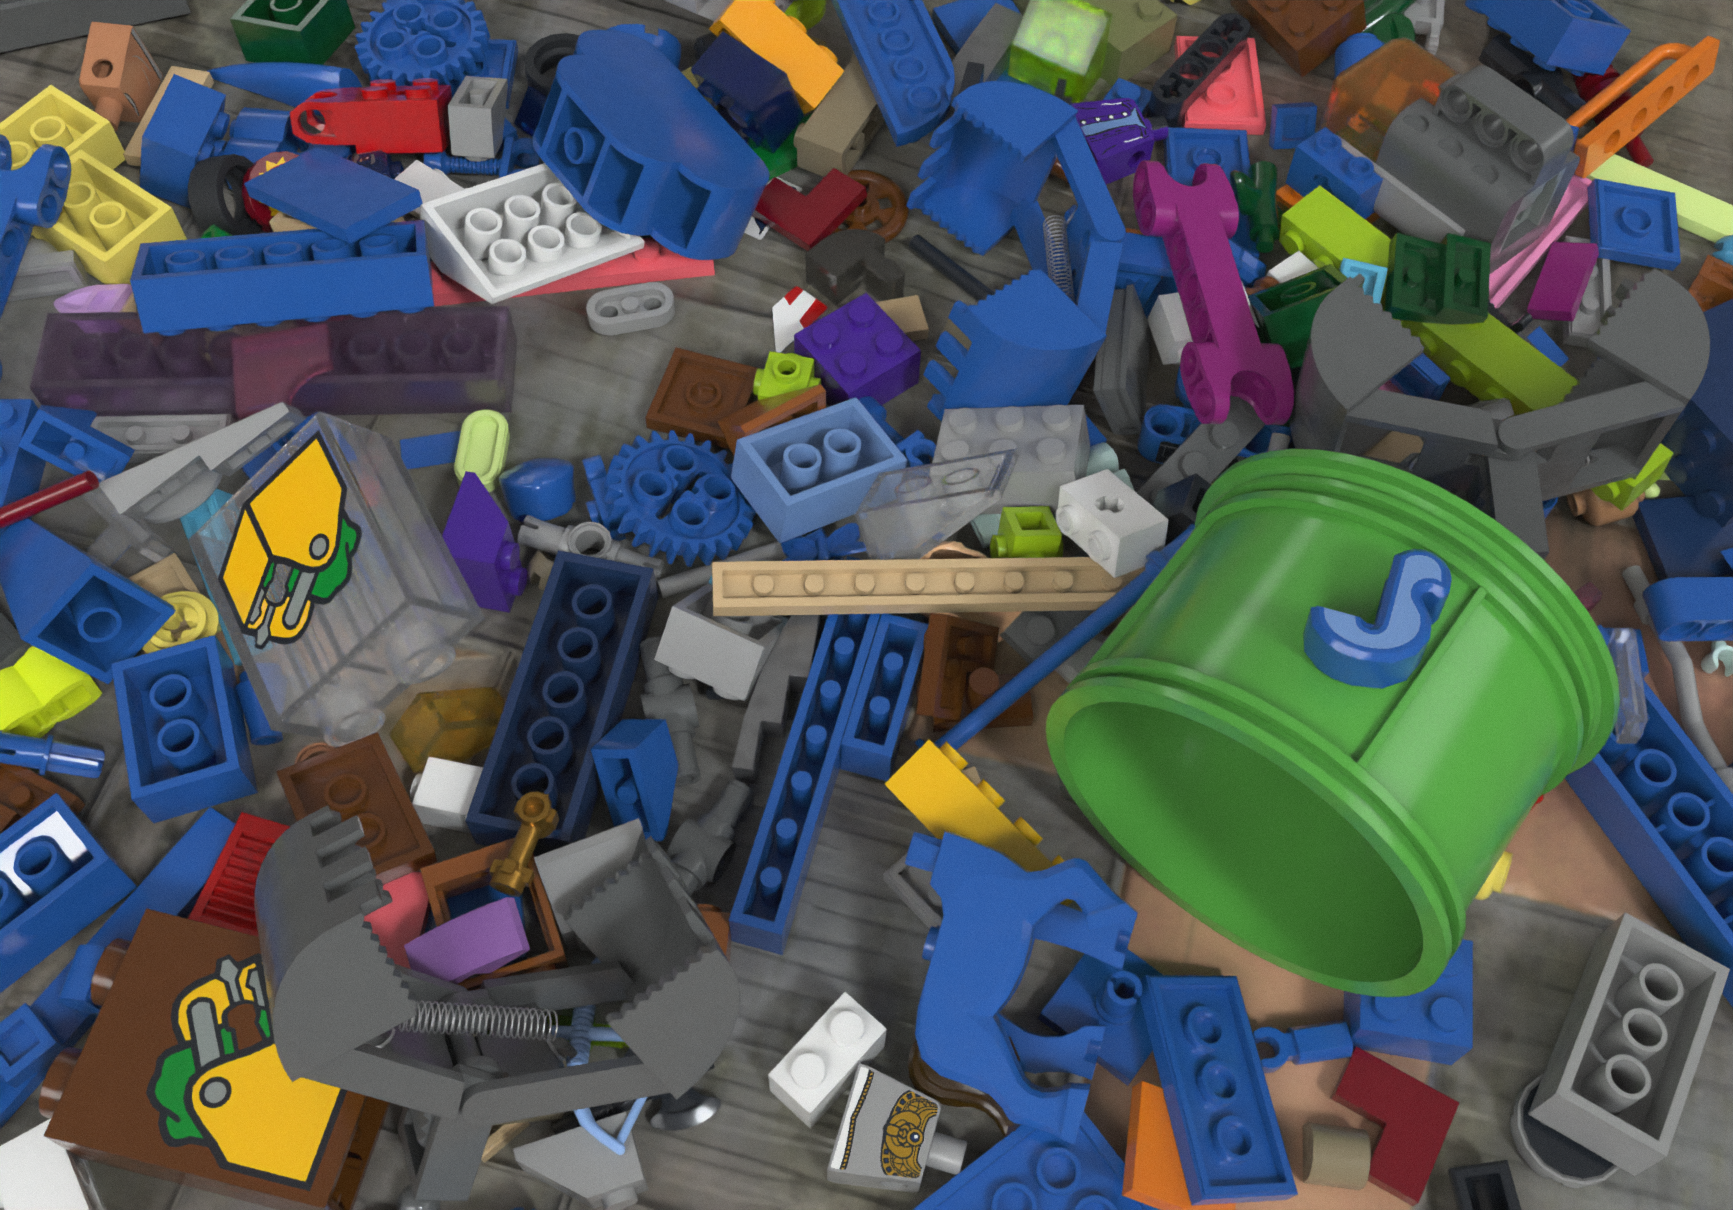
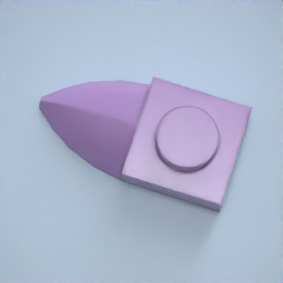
[53,284,133,329]

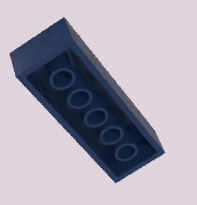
[465,550,659,856]

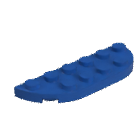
[831,0,955,147]

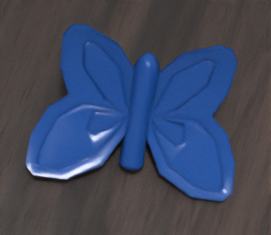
[781,523,872,561]

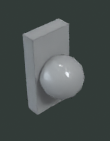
[7,238,90,302]

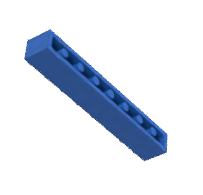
[729,556,881,955]

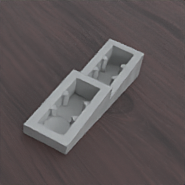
[99,402,306,519]

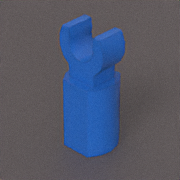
[1253,1019,1353,1074]

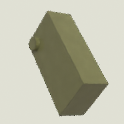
[1012,0,1178,86]

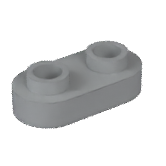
[586,282,675,336]

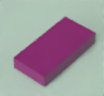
[1527,242,1599,322]

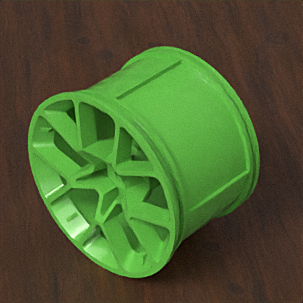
[1046,449,1620,997]

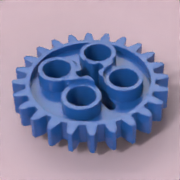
[355,0,490,86]
[603,430,756,567]

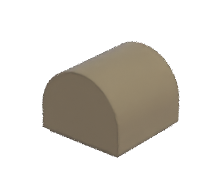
[1303,1122,1371,1190]

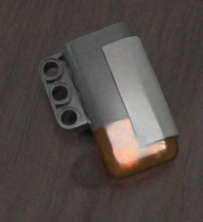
[1318,37,1580,274]

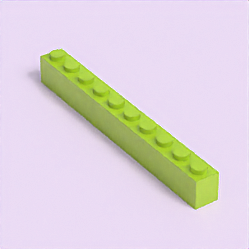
[1279,185,1673,511]

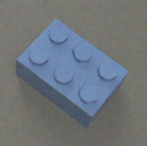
[731,397,907,543]

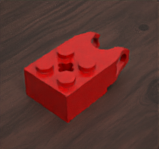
[290,78,452,154]

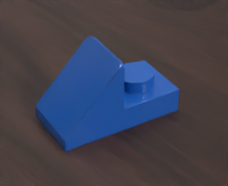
[17,405,135,489]

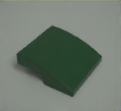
[1385,233,1491,324]

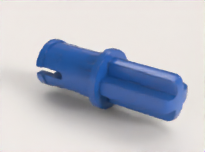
[0,730,105,778]

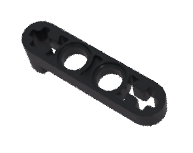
[1146,13,1250,128]

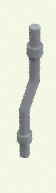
[1622,565,1733,794]

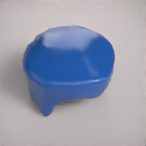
[499,458,576,522]

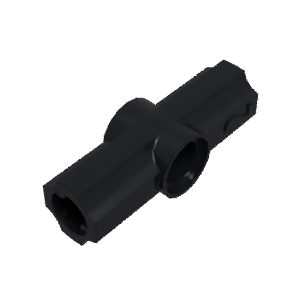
[1479,33,1586,120]

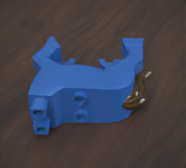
[905,831,1138,1145]

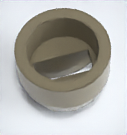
[527,549,555,591]

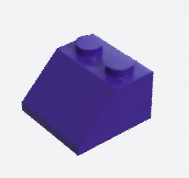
[435,471,527,613]

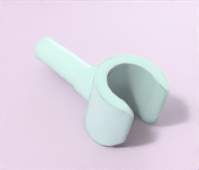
[1701,641,1733,677]

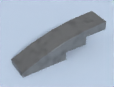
[919,3,1030,150]
[732,615,823,784]

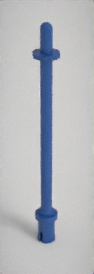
[890,524,1195,792]

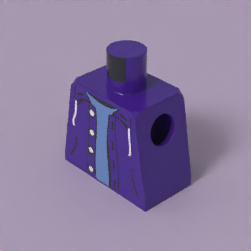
[1071,98,1168,185]

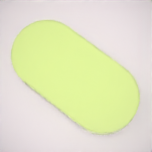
[454,409,510,492]

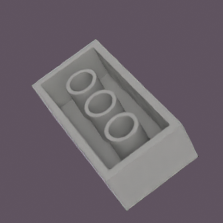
[1528,912,1730,1176]

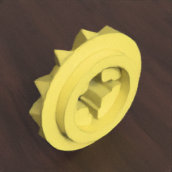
[142,591,222,654]

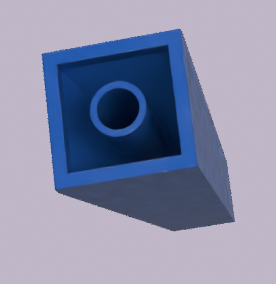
[0,518,176,684]

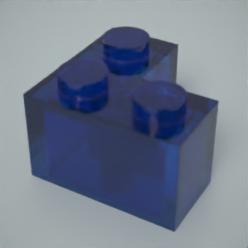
[691,31,805,154]

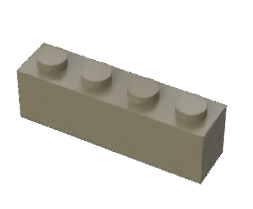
[794,51,885,177]

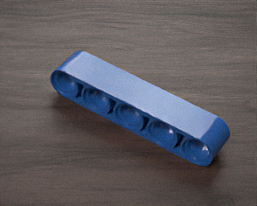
[1642,577,1733,642]

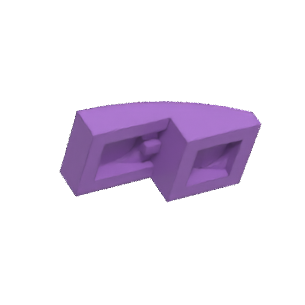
[404,897,530,984]

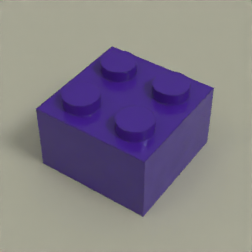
[794,293,921,406]

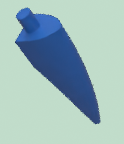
[207,62,362,117]

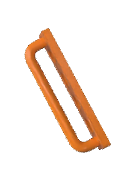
[1566,36,1720,179]

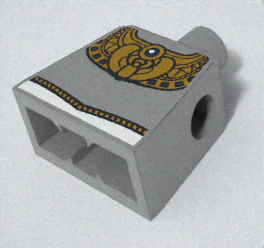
[827,1063,968,1193]

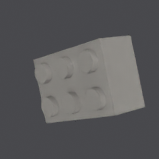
[930,405,1090,515]

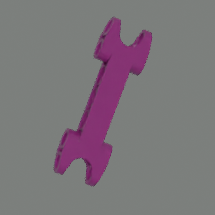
[1133,160,1294,425]

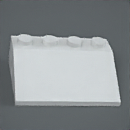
[420,163,645,304]

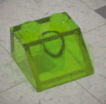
[1008,0,1113,103]

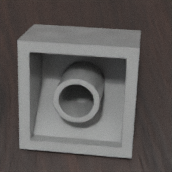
[654,583,789,701]

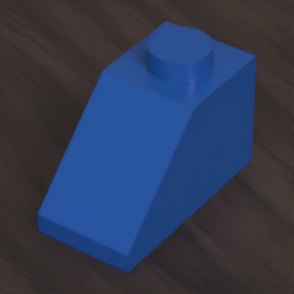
[590,719,679,841]

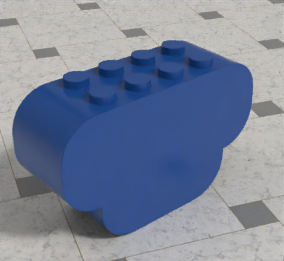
[532,30,769,260]

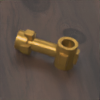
[489,792,559,897]

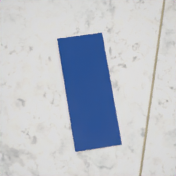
[400,431,461,470]

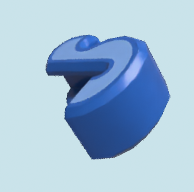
[1303,549,1452,689]

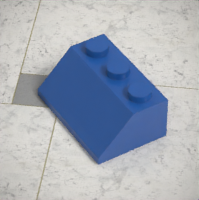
[0,793,137,993]

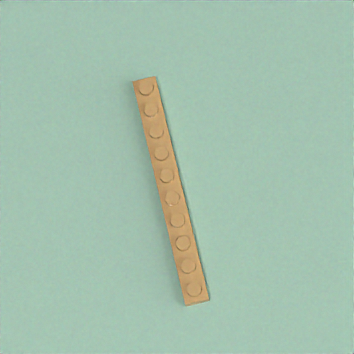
[712,557,1145,616]

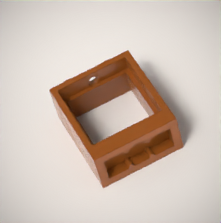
[420,838,569,991]

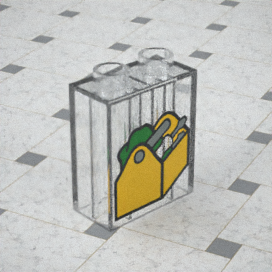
[188,411,484,747]

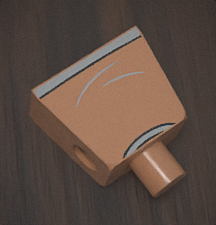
[79,22,163,132]

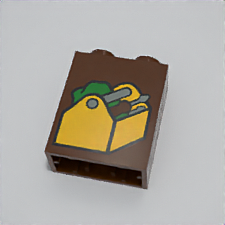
[39,908,391,1210]

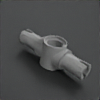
[518,515,664,586]

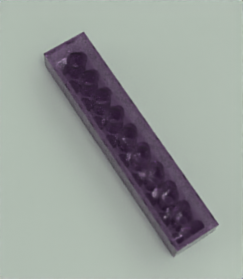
[30,306,517,417]

